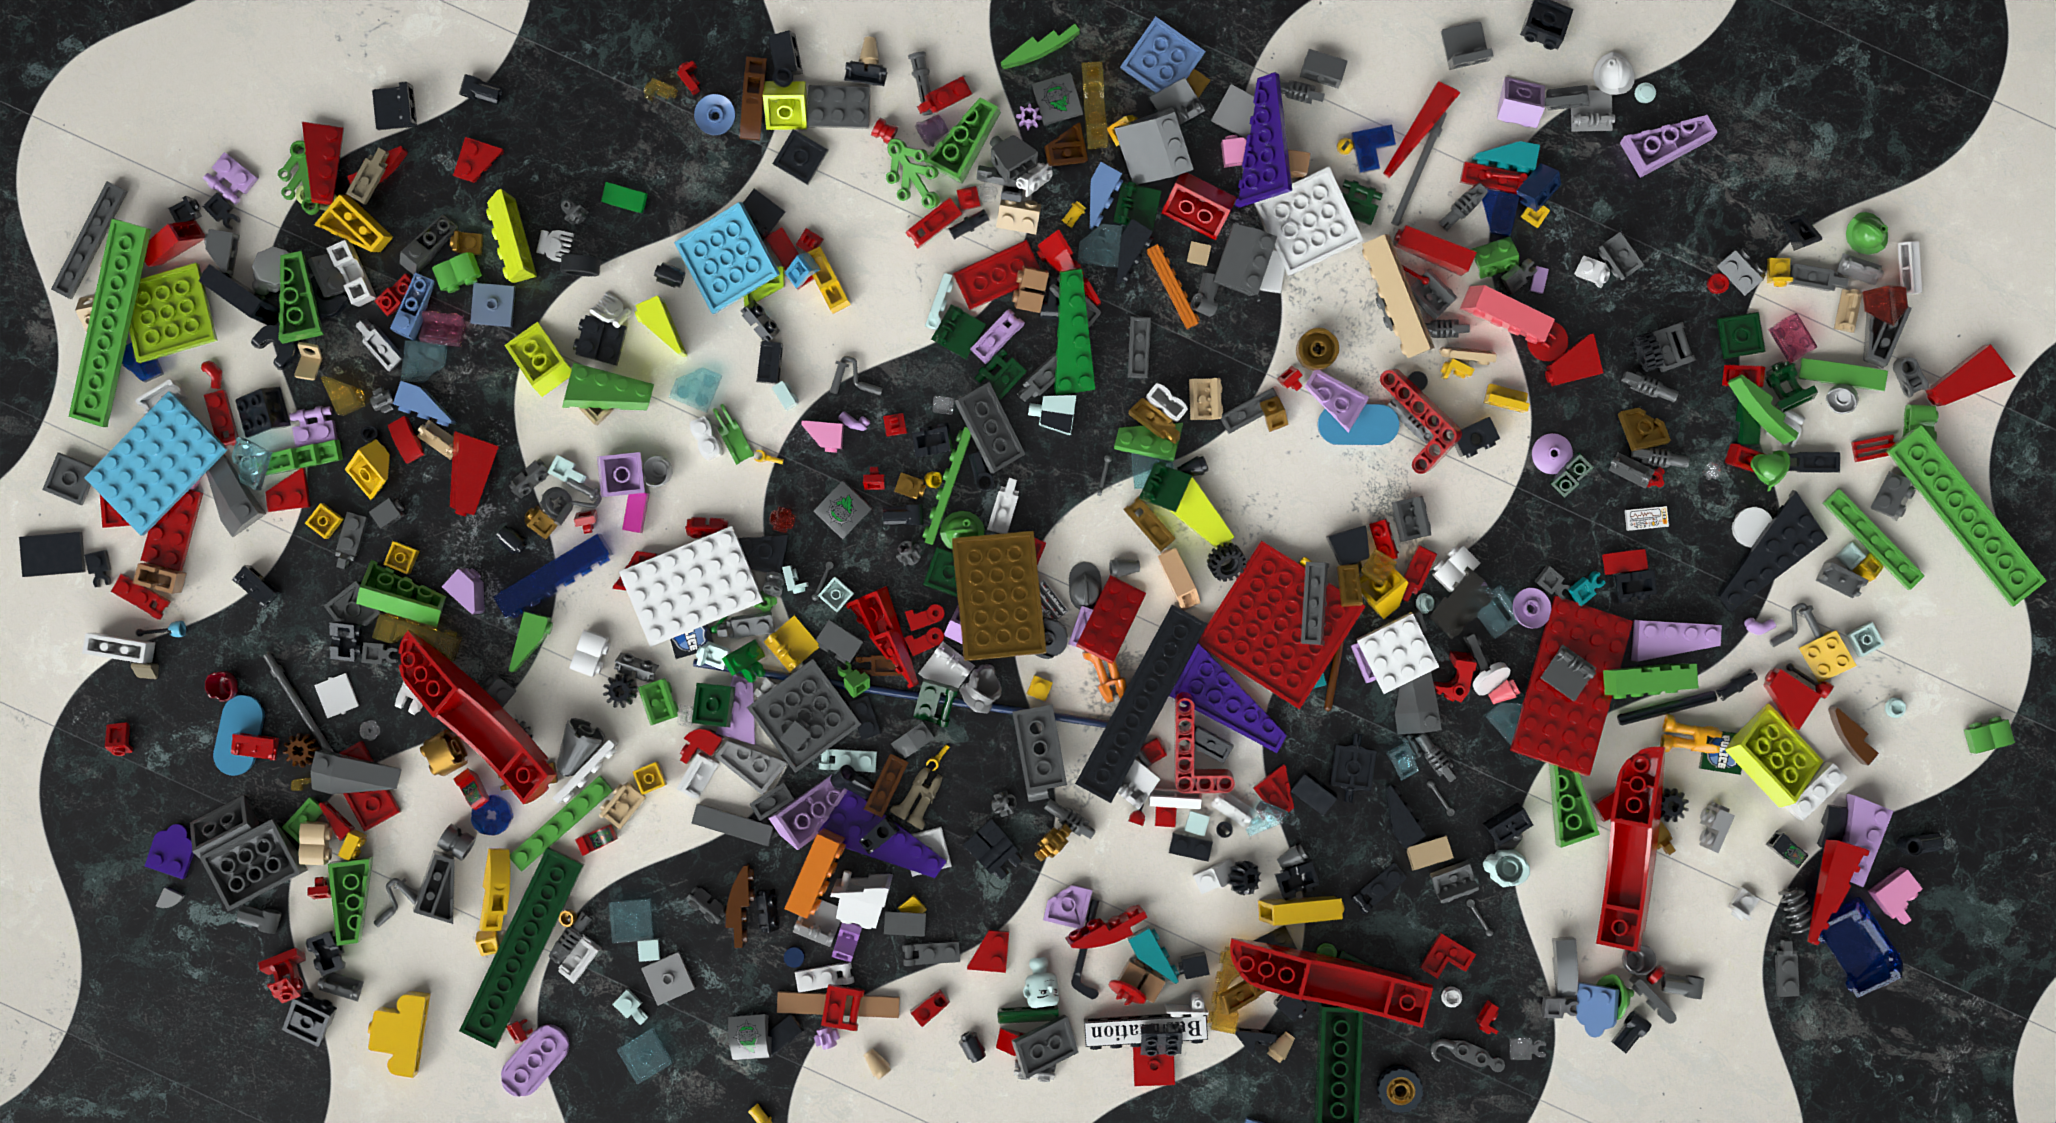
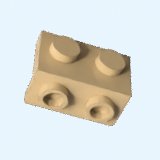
[996,199,1041,234]
[1189,378,1223,420]
[599,782,647,829]

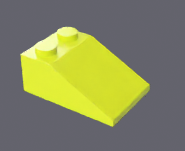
[634,295,688,357]
[505,322,572,397]

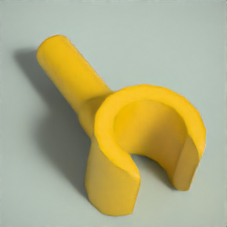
[754,450,784,464]
[926,745,950,771]

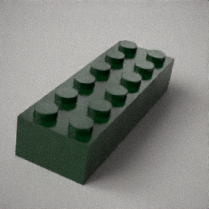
[1314,1003,1363,1123]

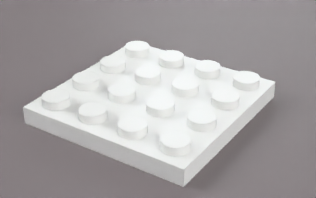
[1255,167,1363,276]

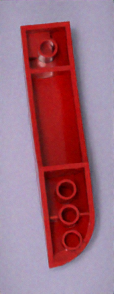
[399,630,557,805]
[1596,746,1665,952]
[1230,938,1433,1028]

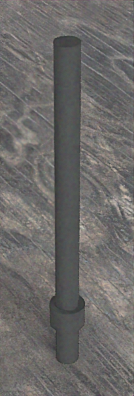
[1391,112,1447,226]
[263,652,334,752]

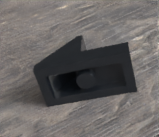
[1234,1027,1277,1057]

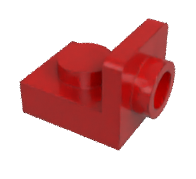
[676,60,700,96]
[105,722,133,756]
[1475,1000,1499,1035]

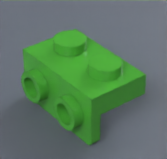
[1471,237,1519,279]
[638,678,679,726]

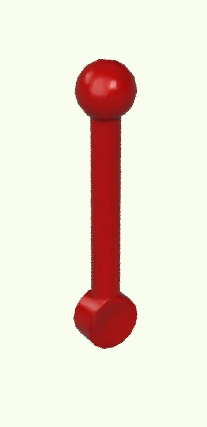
[1485,170,1527,182]
[1400,261,1430,285]

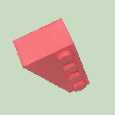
[1460,285,1555,344]

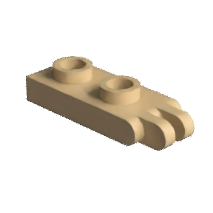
[1439,347,1497,365]

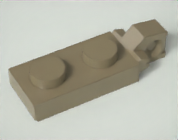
[346,148,389,205]

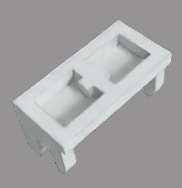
[135,379,188,415]
[676,752,719,799]
[558,935,601,984]

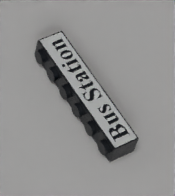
[1084,1014,1208,1050]

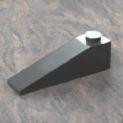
[311,750,402,794]

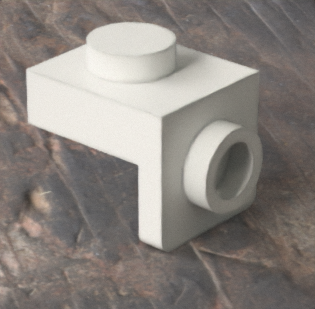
[1574,256,1610,288]

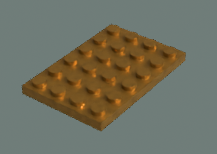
[952,531,1046,661]

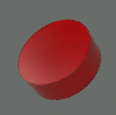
[1707,273,1729,294]
[1646,965,1666,985]

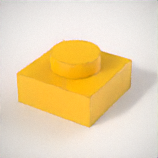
[1520,206,1550,228]
[1026,675,1053,701]

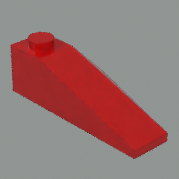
[1037,230,1101,306]

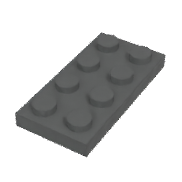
[954,382,1025,473]

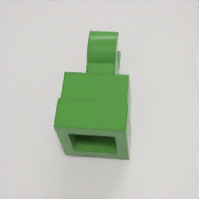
[837,661,870,698]

